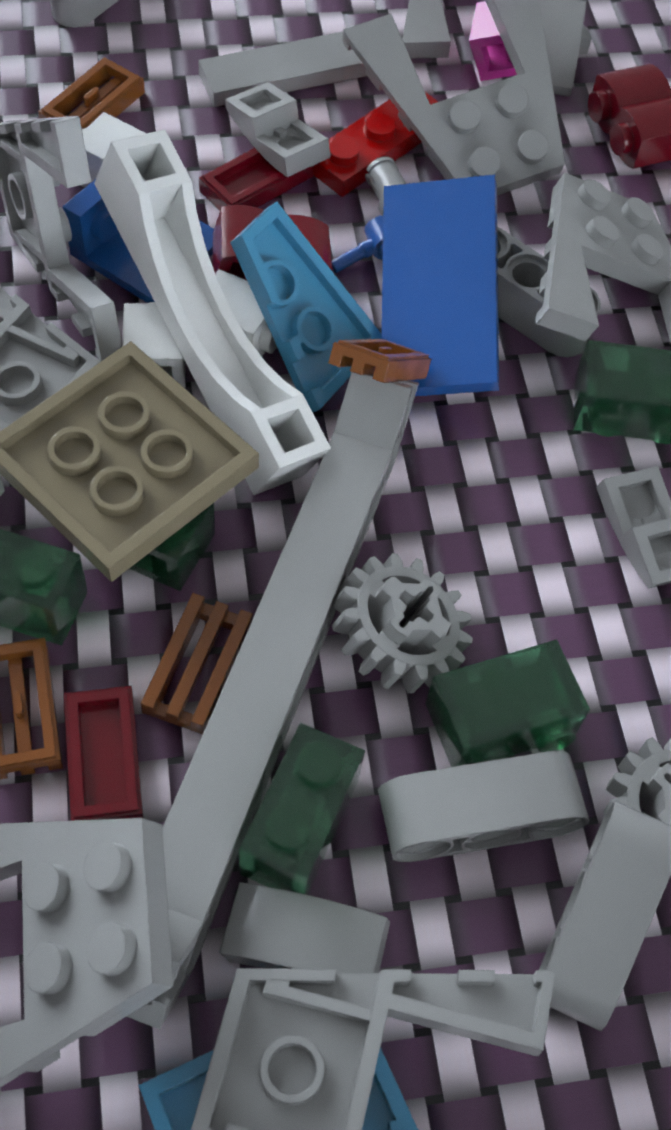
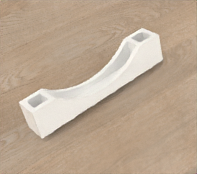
[94,130,331,495]

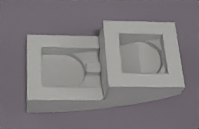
[539,0,587,97]
[225,82,330,177]
[596,466,671,589]
[219,882,390,973]

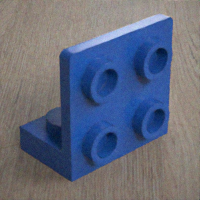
[62,179,214,303]

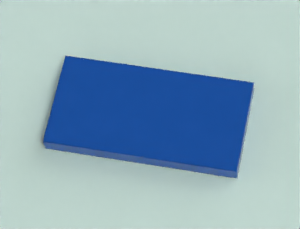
[381,174,499,396]

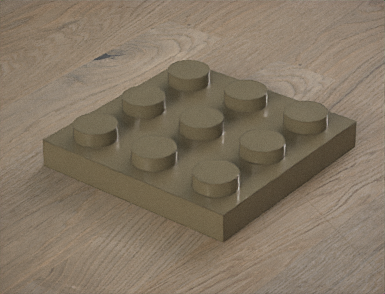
[0,341,259,582]

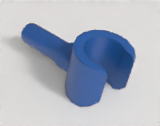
[331,215,383,274]

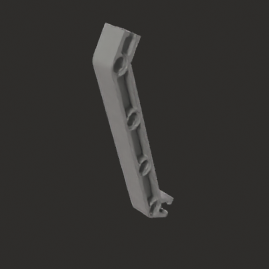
[126,372,419,1029]

